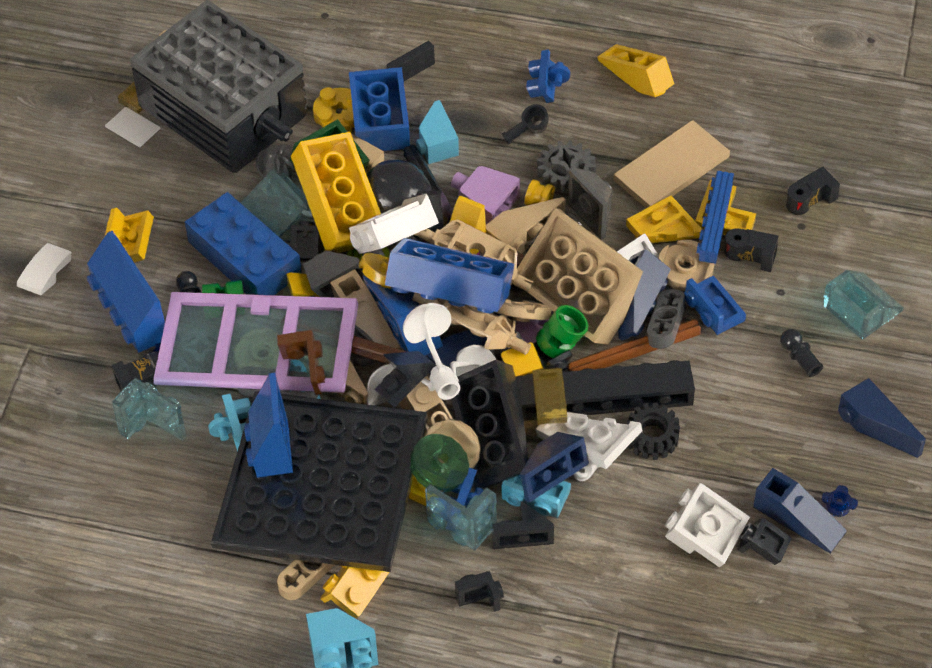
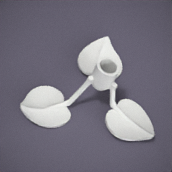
[367,303,496,406]

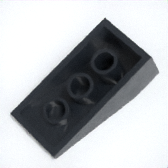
[451,360,529,490]

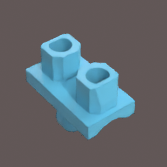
[208,393,251,451]

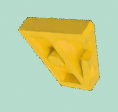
[626,195,703,243]

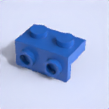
[684,275,746,335]

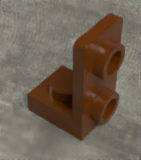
[277,330,325,395]

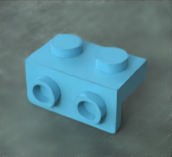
[502,475,571,519]

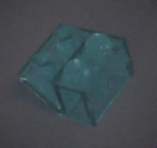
[822,270,904,340]

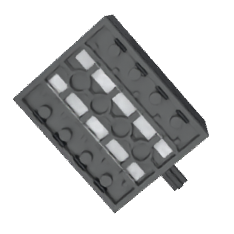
[130,0,308,173]

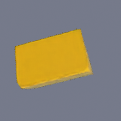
[287,272,319,297]
[501,342,543,376]

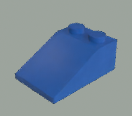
[244,373,293,478]

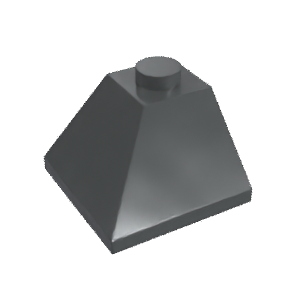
[568,168,613,240]

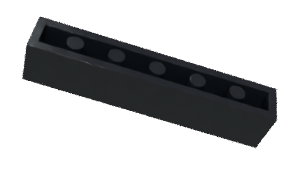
[516,360,695,421]

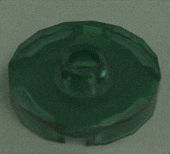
[410,434,469,492]

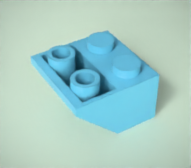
[306,608,378,668]

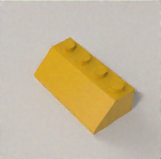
[291,132,381,253]

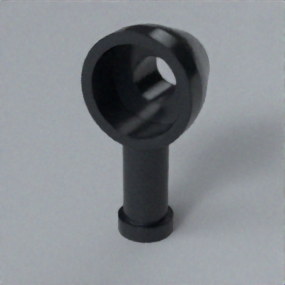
[501,104,549,145]

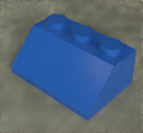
[349,67,410,151]
[362,275,443,356]

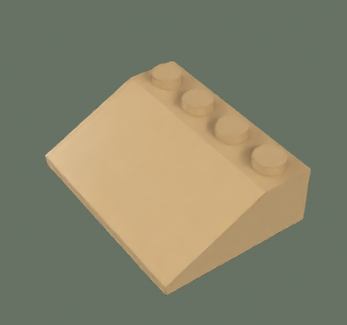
[517,208,643,345]

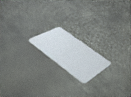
[105,107,160,147]

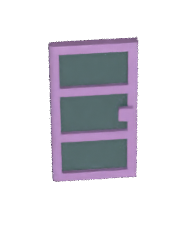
[154,292,358,393]

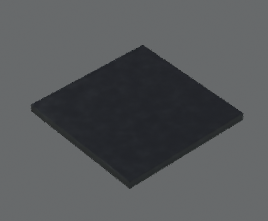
[211,391,428,572]

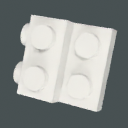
[665,483,750,567]

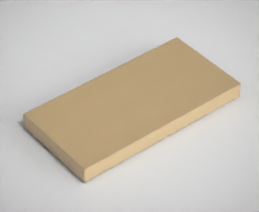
[613,120,730,208]

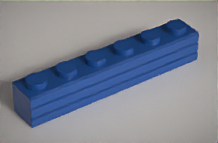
[696,171,734,264]

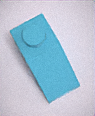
[416,100,459,164]

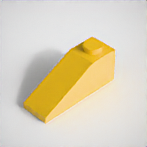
[597,44,674,97]

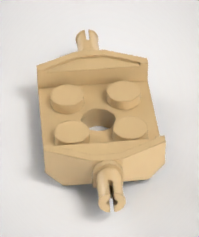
[415,219,533,292]
[413,293,531,355]

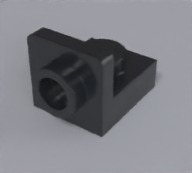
[290,221,320,260]
[737,518,792,565]

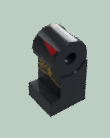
[786,167,840,215]
[725,228,779,272]
[111,351,172,400]

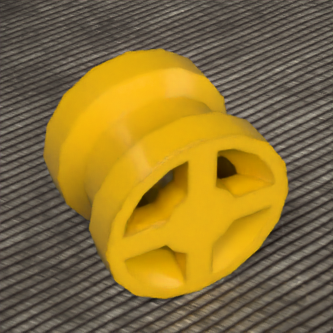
[524,179,555,206]

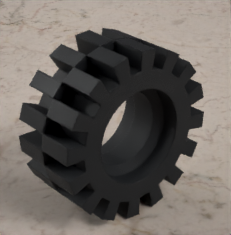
[627,403,680,460]

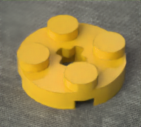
[313,87,354,132]

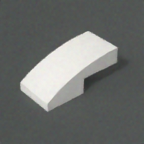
[17,243,72,295]

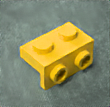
[105,207,154,263]
[320,566,390,619]

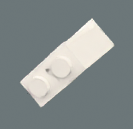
[349,193,438,254]

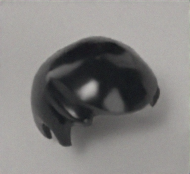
[366,160,433,214]

